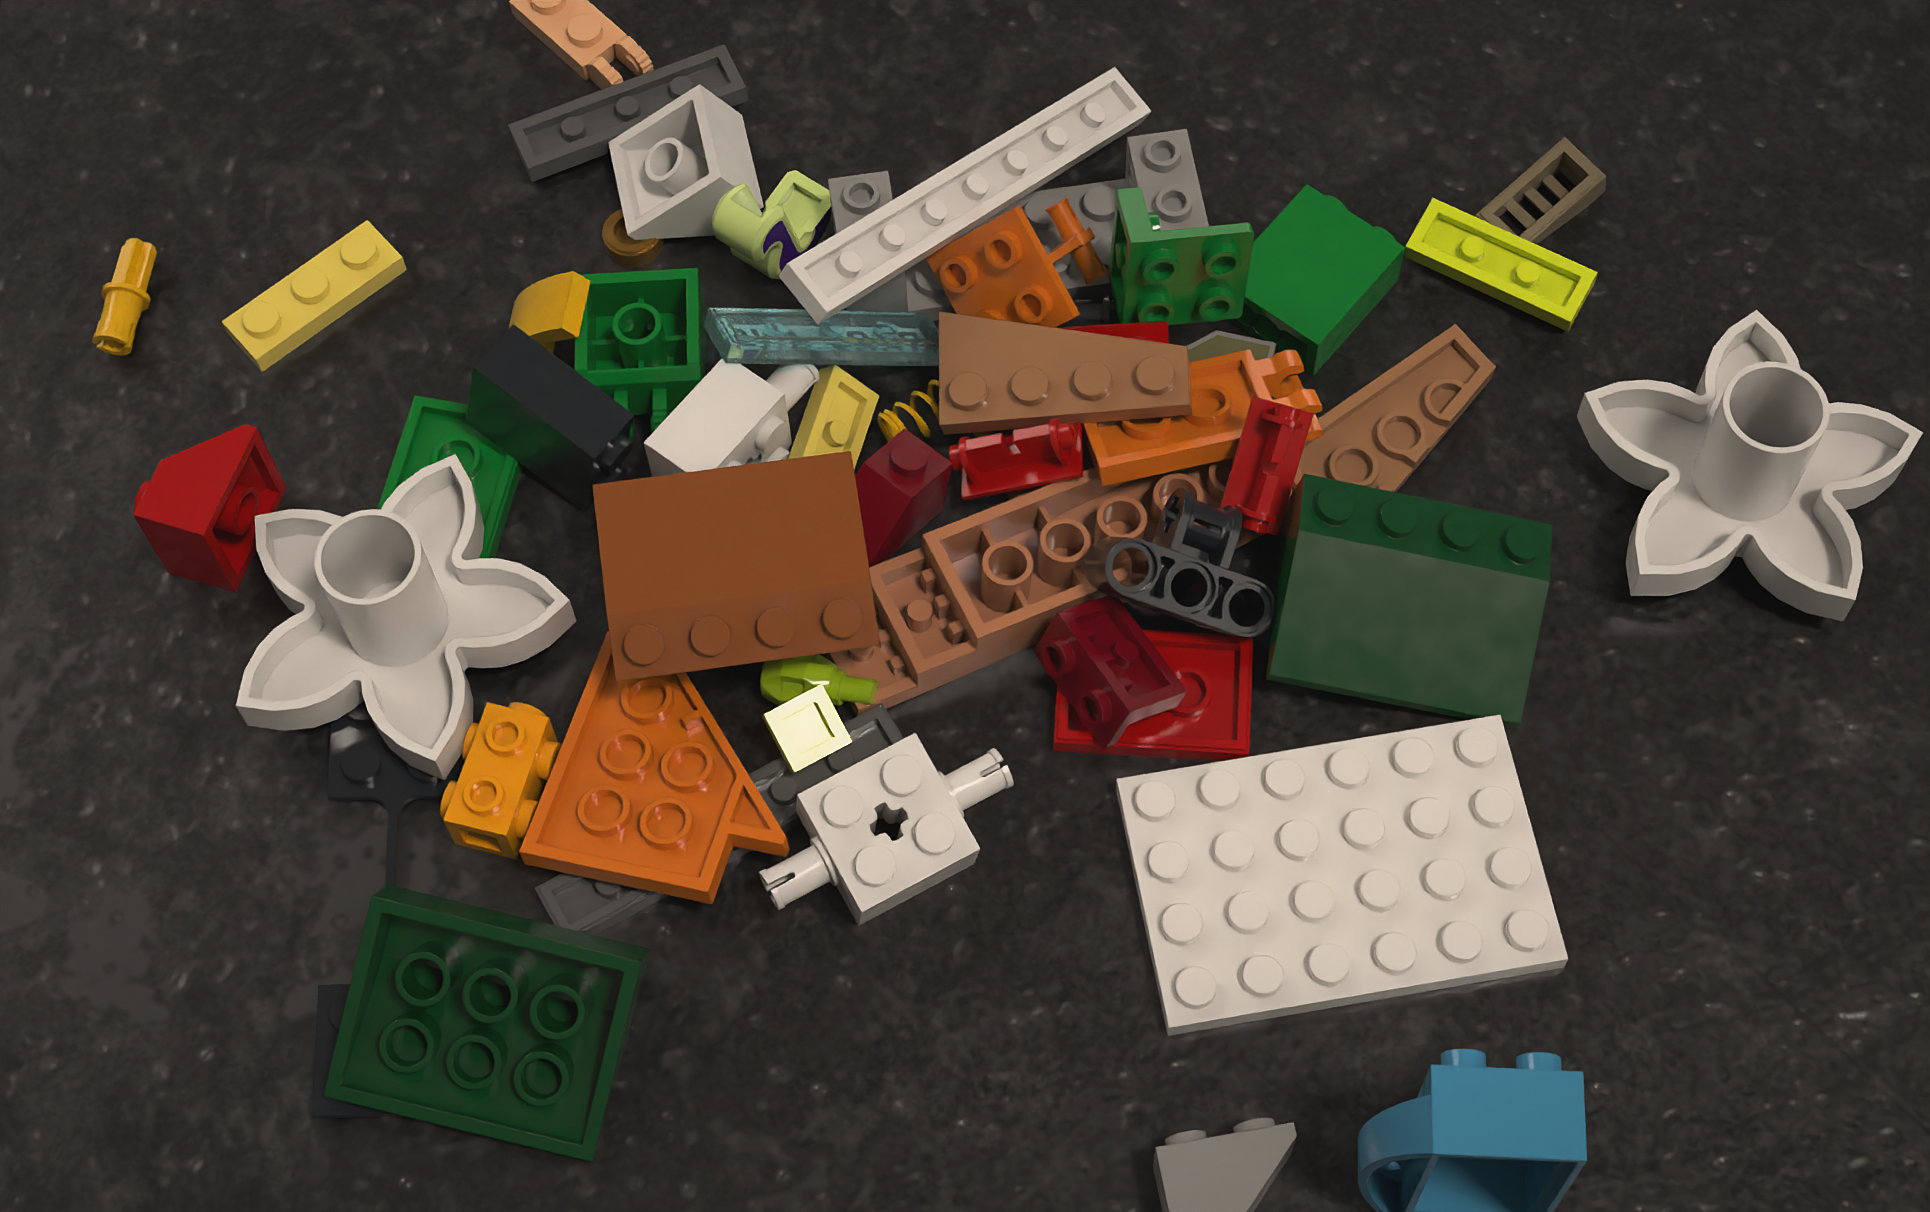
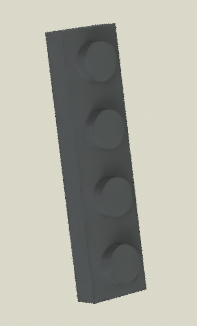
[508,44,748,182]

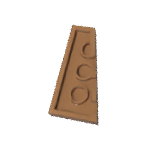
[939,312,1192,435]
[1298,324,1496,492]

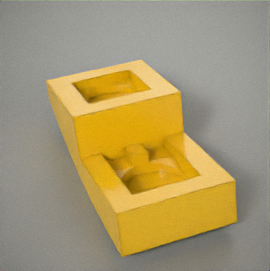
[508,271,590,353]

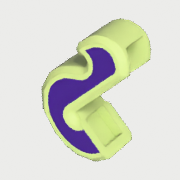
[712,170,832,280]

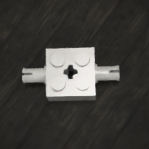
[644,354,820,477]
[759,733,1014,926]

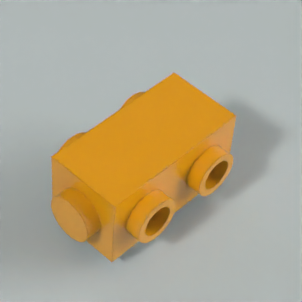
[440,702,562,860]

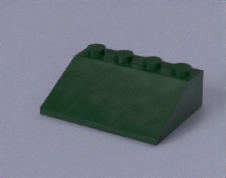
[1266,474,1552,729]
[323,884,650,1162]

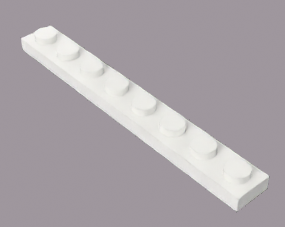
[779,67,1151,325]

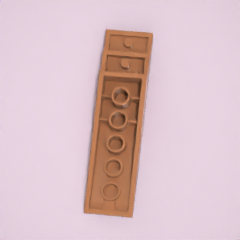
[824,458,1303,717]

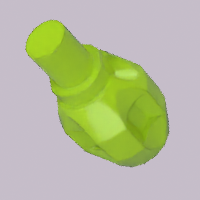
[760,654,878,706]

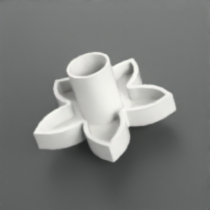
[1577,310,1923,621]
[236,454,576,780]

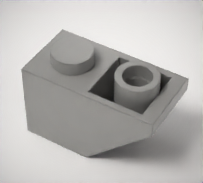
[1153,1118,1297,1212]

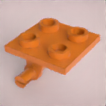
[926,197,1108,328]

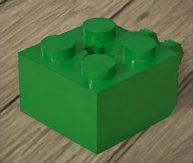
[575,268,707,442]

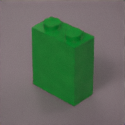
[1227,184,1405,377]

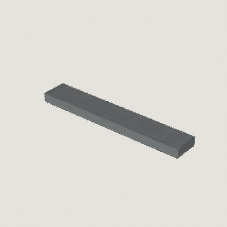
[535,704,904,935]

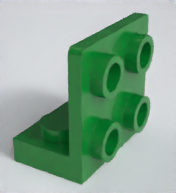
[1108,187,1254,325]

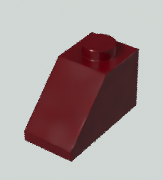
[855,428,952,567]

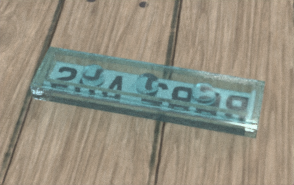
[703,307,939,366]

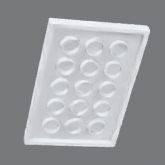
[1116,715,1568,1036]

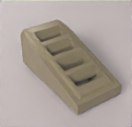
[1476,137,1606,245]

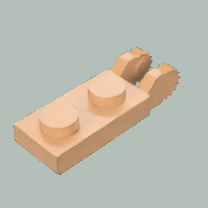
[509,0,654,89]

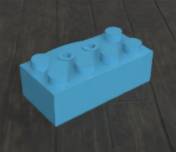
[1358,1049,1587,1212]

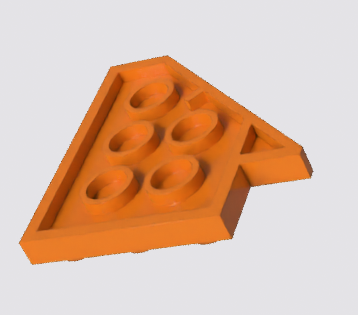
[519,631,790,904]

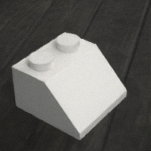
[608,84,764,240]

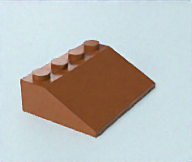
[592,451,880,682]

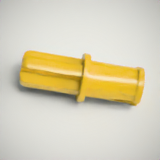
[92,238,157,356]

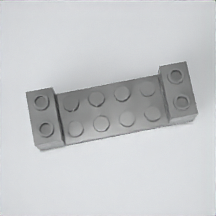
[828,129,1209,333]

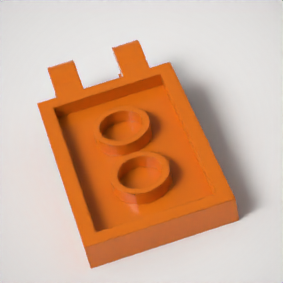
[1082,349,1323,487]

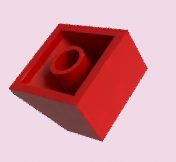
[133,424,287,593]

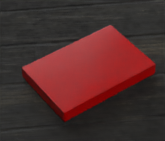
[1053,630,1253,761]

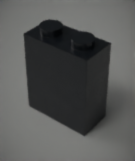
[466,324,634,510]

